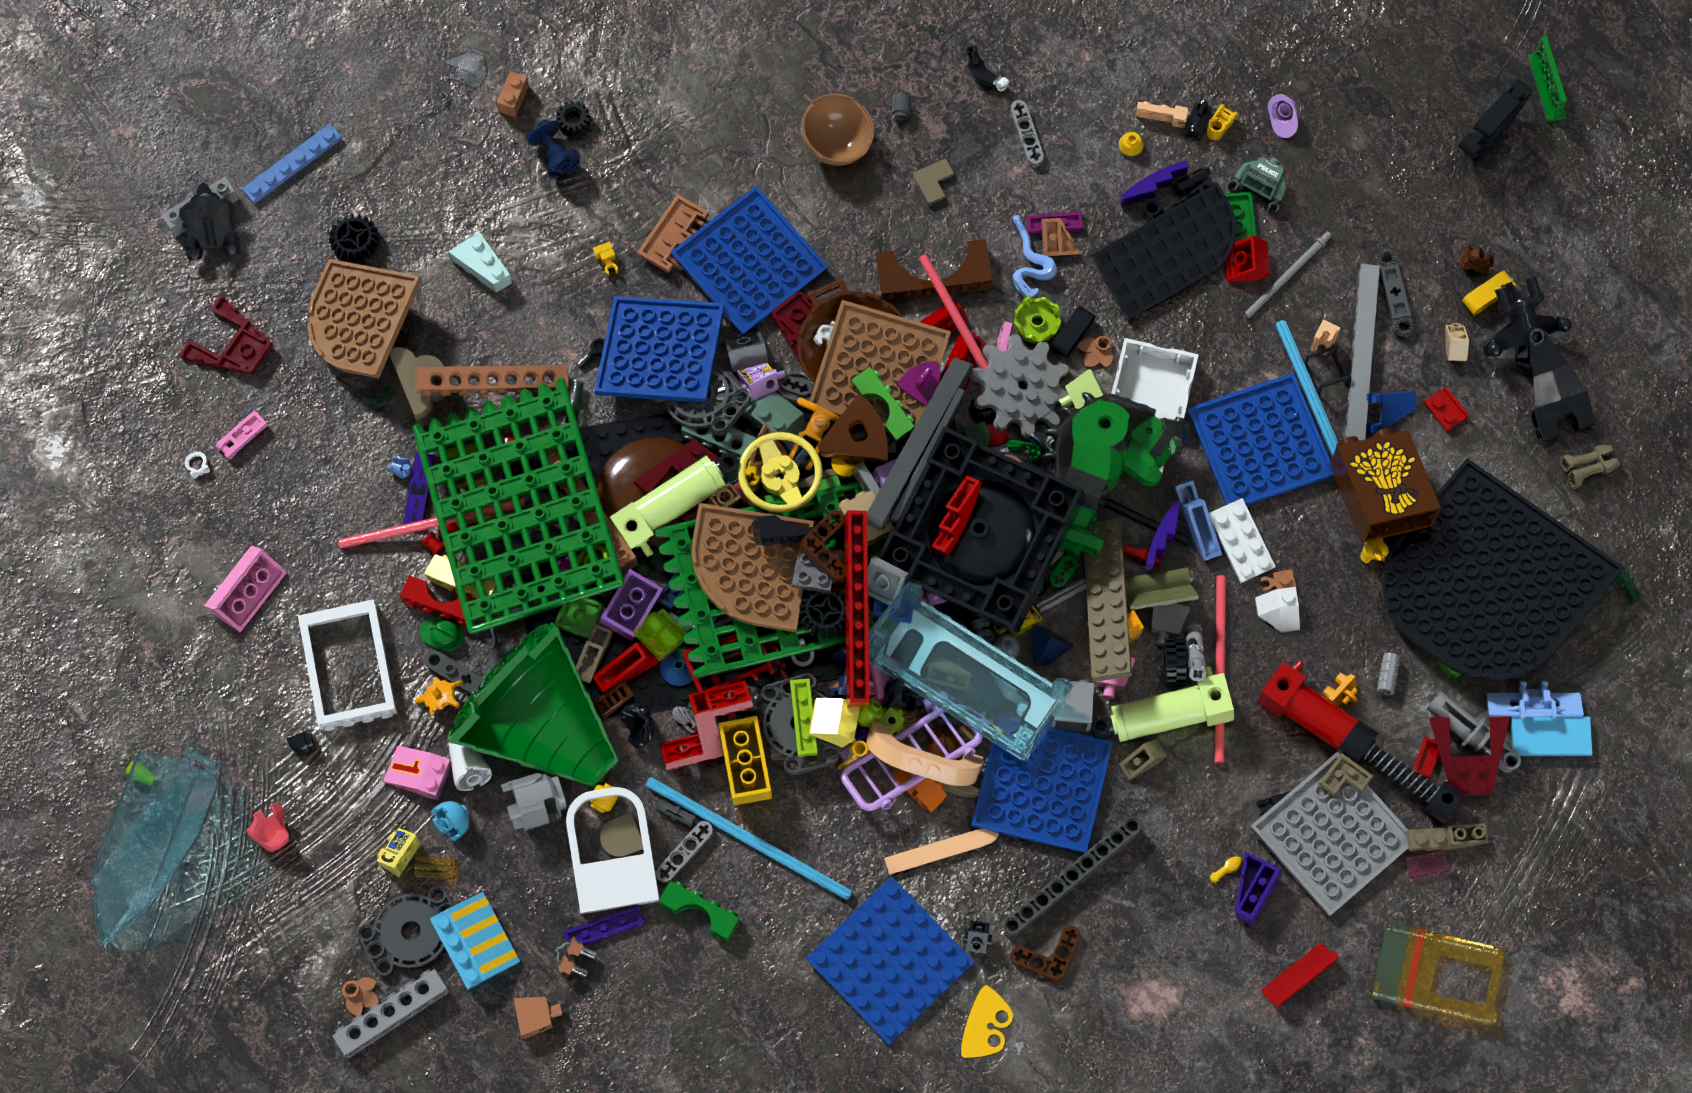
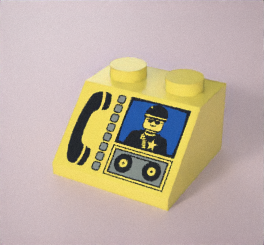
[809,698,860,747]
[377,828,421,877]

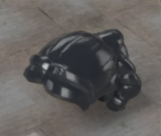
[620,703,655,748]

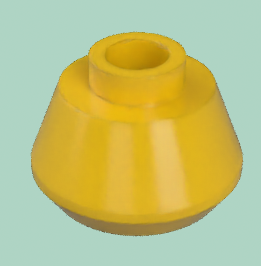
[1119,132,1144,156]

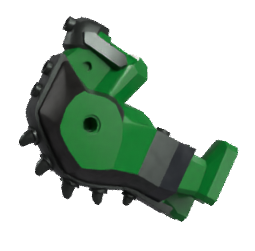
[1041,392,1187,559]

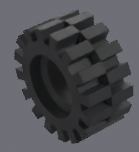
[556,100,591,137]

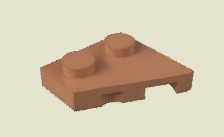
[1041,218,1080,256]

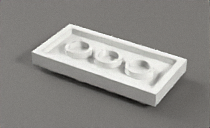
[1209,498,1276,584]

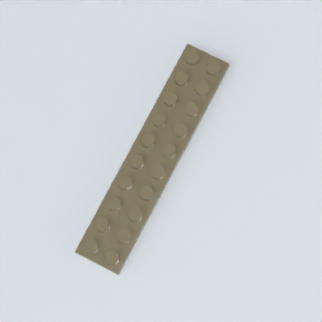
[1084,518,1132,682]

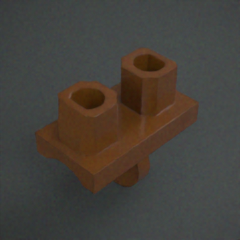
[1460,245,1494,275]

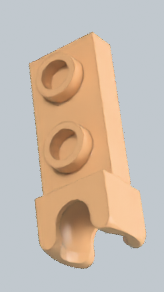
[1136,101,1188,128]

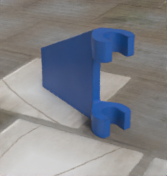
[1366,391,1416,433]

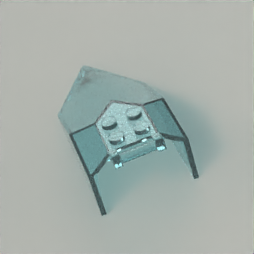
[90,747,222,946]

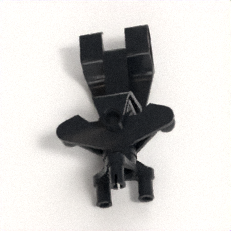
[1483,276,1595,444]

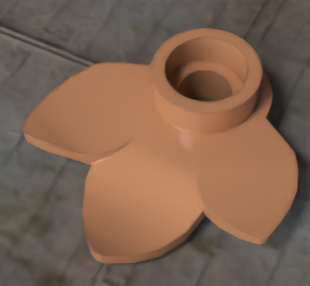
[1077,336,1113,368]
[342,977,379,1016]

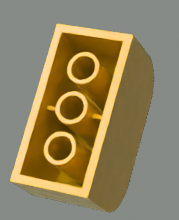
[718,716,772,806]

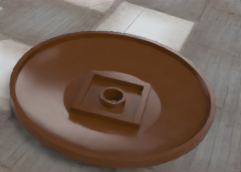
[597,438,707,547]

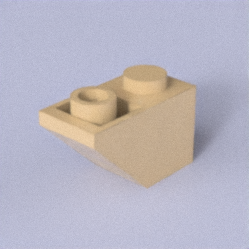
[1445,323,1469,361]

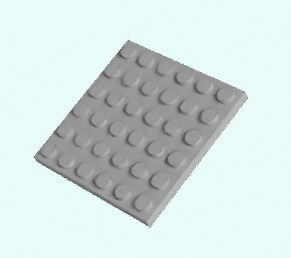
[1250,752,1409,917]

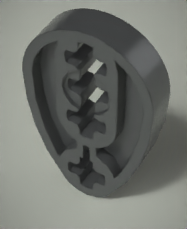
[778,372,814,408]

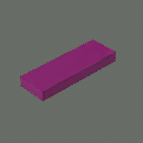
[1026,212,1084,235]

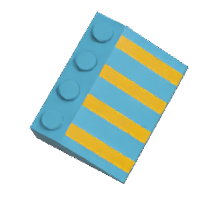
[430,892,520,991]

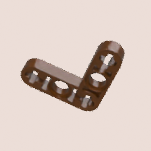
[800,510,846,582]
[1010,926,1080,981]

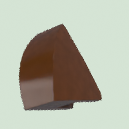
[818,393,889,464]

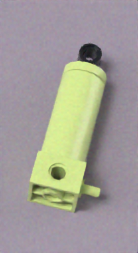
[609,453,738,557]
[1091,666,1234,742]

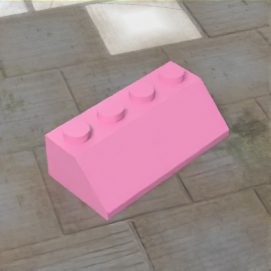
[204,545,287,632]

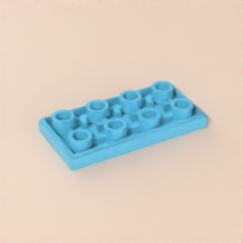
[1511,717,1592,756]

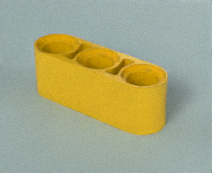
[1462,271,1516,315]

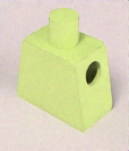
[1059,369,1103,409]

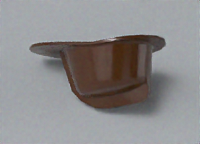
[927,725,959,760]

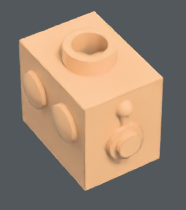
[707,482,742,508]

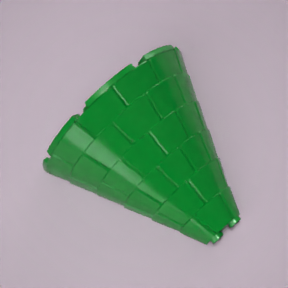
[448,623,619,787]

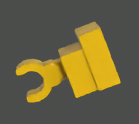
[593,241,618,276]

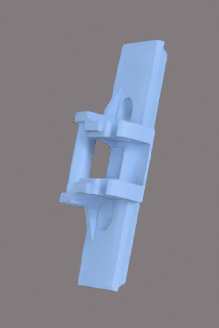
[1486,681,1584,719]

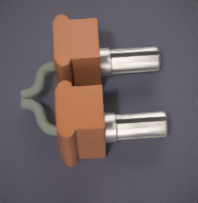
[555,937,596,977]

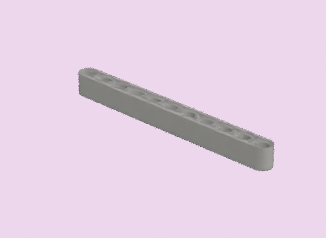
[1345,263,1379,441]

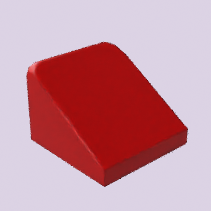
[987,424,1009,448]

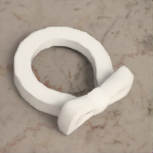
[184,452,210,479]
[791,638,814,667]

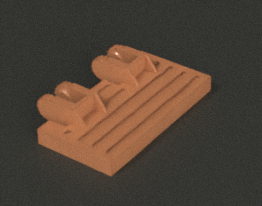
[637,194,709,273]

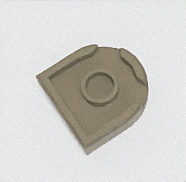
[600,813,643,858]

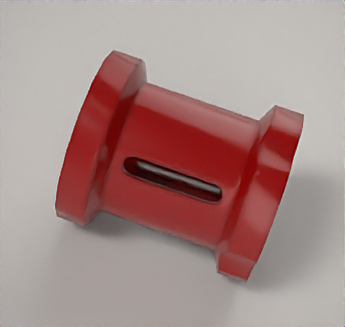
[422,532,445,556]

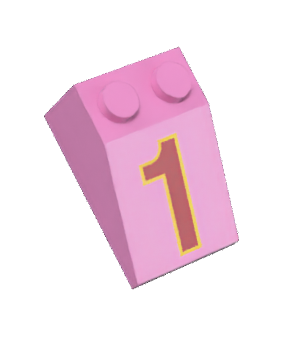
[383,746,452,801]

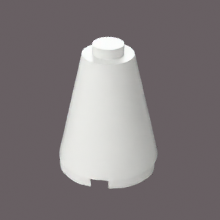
[449,742,492,791]

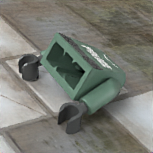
[1227,157,1287,214]

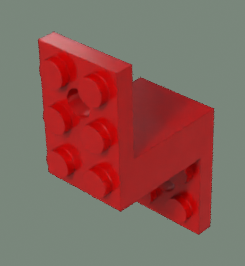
[660,681,753,770]

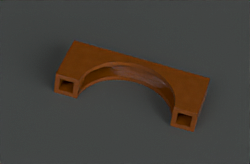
[875,239,993,302]

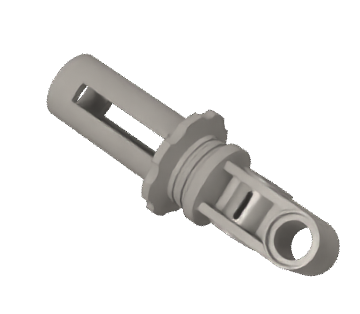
[1426,691,1521,773]

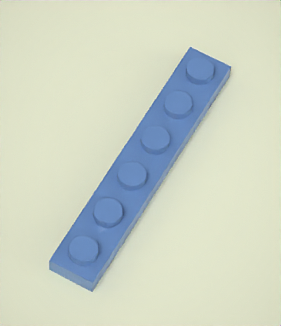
[242,124,342,204]

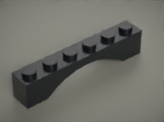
[751,515,845,547]

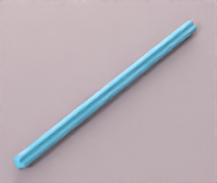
[1276,320,1338,457]
[646,777,852,900]

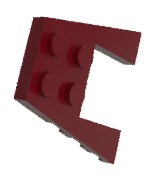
[771,291,813,365]
[179,295,273,375]
[633,439,724,531]
[1429,716,1510,796]

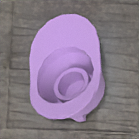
[1268,94,1298,138]

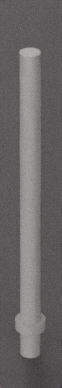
[1244,231,1332,319]

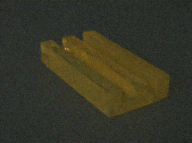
[414,856,456,879]

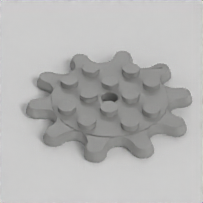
[970,335,1069,439]

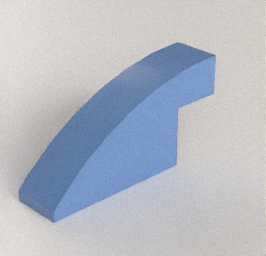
[1172,479,1222,561]

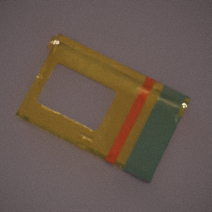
[1371,921,1505,1027]

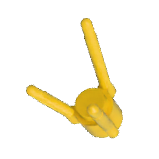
[838,738,869,769]

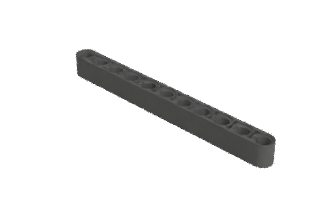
[867,357,973,531]

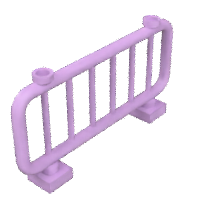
[840,694,983,811]

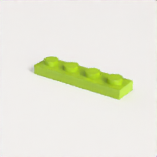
[790,678,818,757]

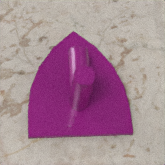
[896,361,940,406]

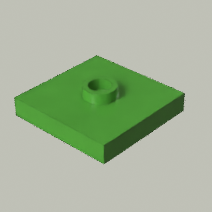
[554,591,605,640]

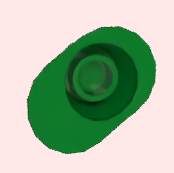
[419,616,464,652]

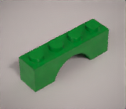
[658,881,740,943]

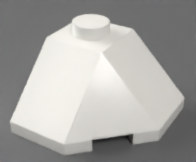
[1255,587,1300,633]

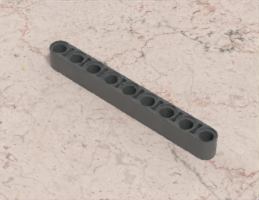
[1003,817,1141,938]

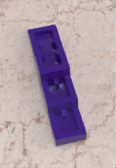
[1120,160,1188,206]
[1144,500,1180,574]

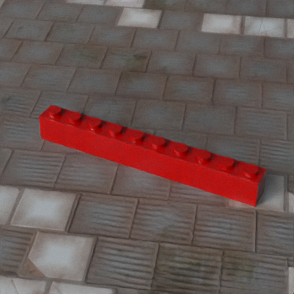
[844,510,870,707]

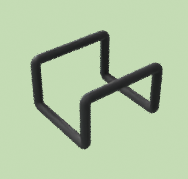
[1304,345,1352,396]

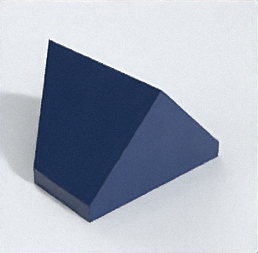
[1032,624,1074,666]

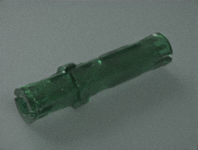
[565,380,584,424]

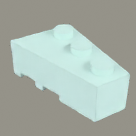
[448,232,512,293]

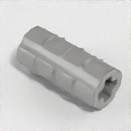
[1377,653,1400,695]

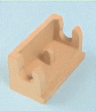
[1310,319,1340,355]

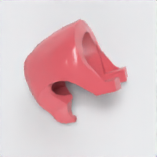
[246,802,289,852]

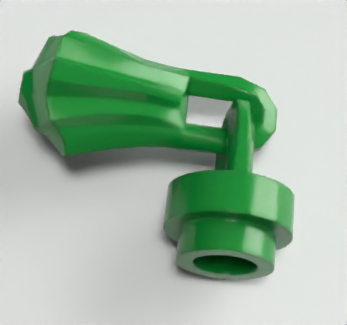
[1007,439,1044,462]

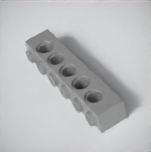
[332,969,449,1059]

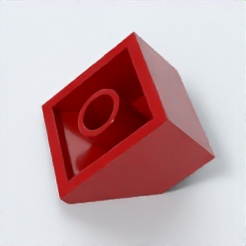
[1225,235,1270,282]

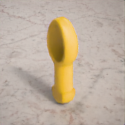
[1210,856,1243,883]

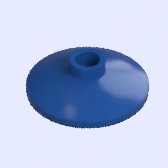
[660,648,699,686]

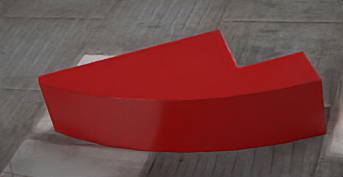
[593,633,677,693]

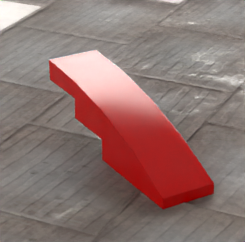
[931,476,982,556]

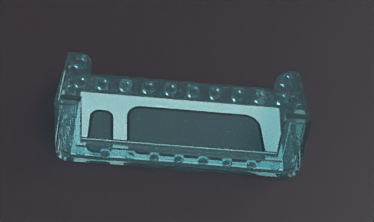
[869,581,1073,761]

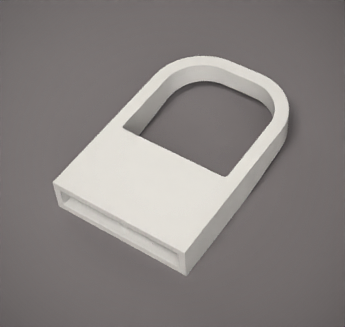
[566,787,659,915]

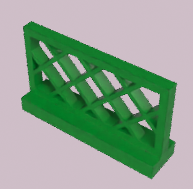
[1527,35,1567,122]

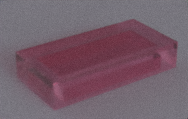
[1405,851,1449,879]

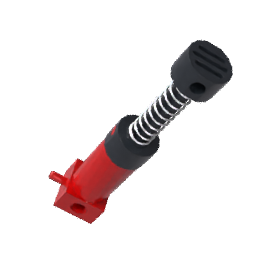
[1257,661,1465,824]

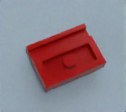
[1423,386,1469,432]

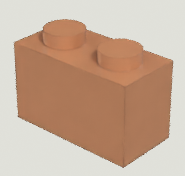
[497,71,529,117]

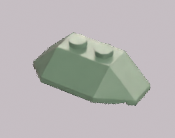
[742,391,806,456]

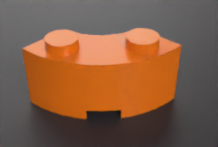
[892,769,948,812]

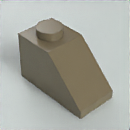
[1119,740,1167,780]

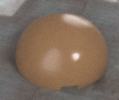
[801,93,874,166]

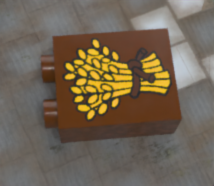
[1329,428,1441,543]

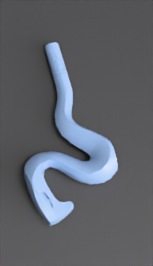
[1013,215,1057,298]

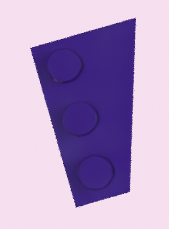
[1235,851,1282,927]

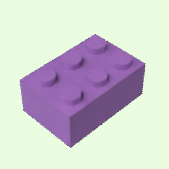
[599,569,663,642]

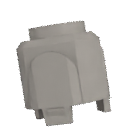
[501,773,567,830]

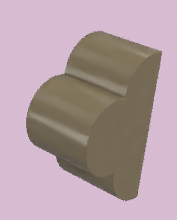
[389,347,446,427]

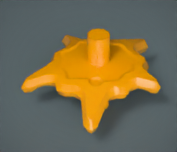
[415,677,463,716]

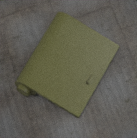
[1125,567,1199,610]

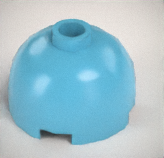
[431,801,469,841]

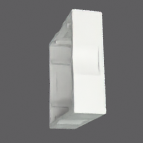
[1111,338,1199,420]

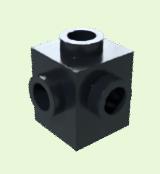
[963,920,992,954]

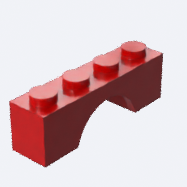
[400,575,476,627]

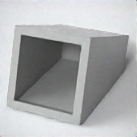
[1051,678,1094,733]

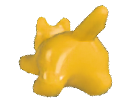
[1360,538,1388,563]

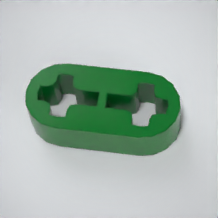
[1050,556,1078,590]

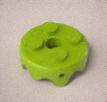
[1014,296,1061,344]

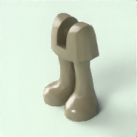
[1560,445,1621,489]

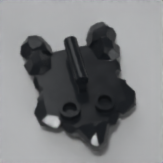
[179,182,240,261]

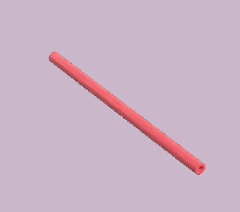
[919,254,988,369]
[338,497,525,549]
[1214,575,1226,764]

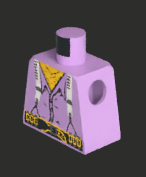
[738,363,786,401]

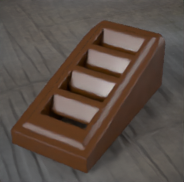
[592,681,635,720]

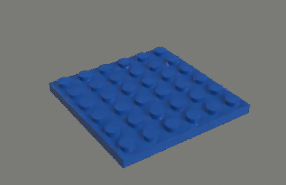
[670,186,828,336]
[594,296,725,403]
[1187,373,1334,506]
[971,714,1113,854]
[805,876,974,1046]

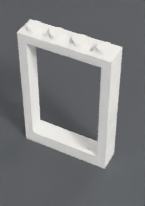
[298,599,397,731]

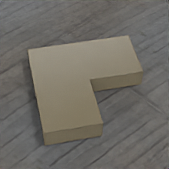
[912,158,954,206]
[1318,753,1373,796]

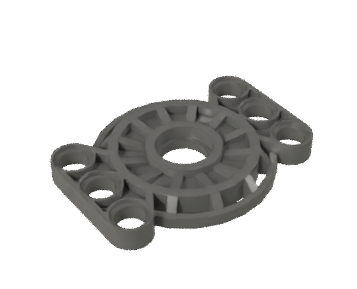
[653,367,751,436]
[761,673,839,775]
[357,886,453,977]

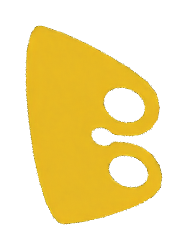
[961,985,1013,1058]

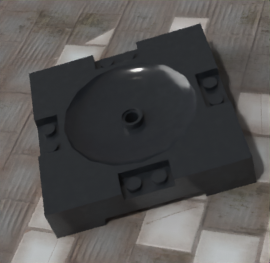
[878,426,1086,635]

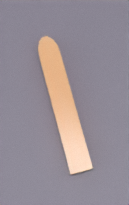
[884,829,999,875]

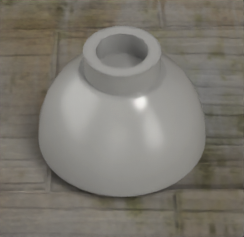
[994,634,1021,661]

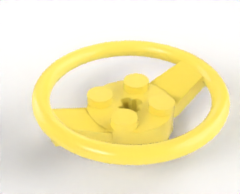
[738,432,823,512]

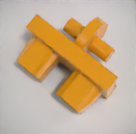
[1323,673,1358,707]

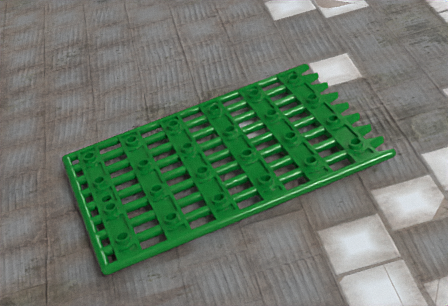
[412,378,625,634]
[654,481,925,679]

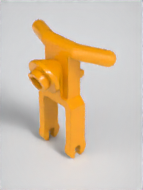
[788,398,839,470]

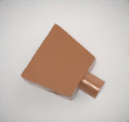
[514,997,563,1039]

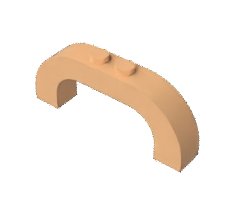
[866,722,984,786]

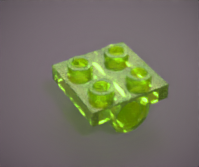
[634,608,687,661]

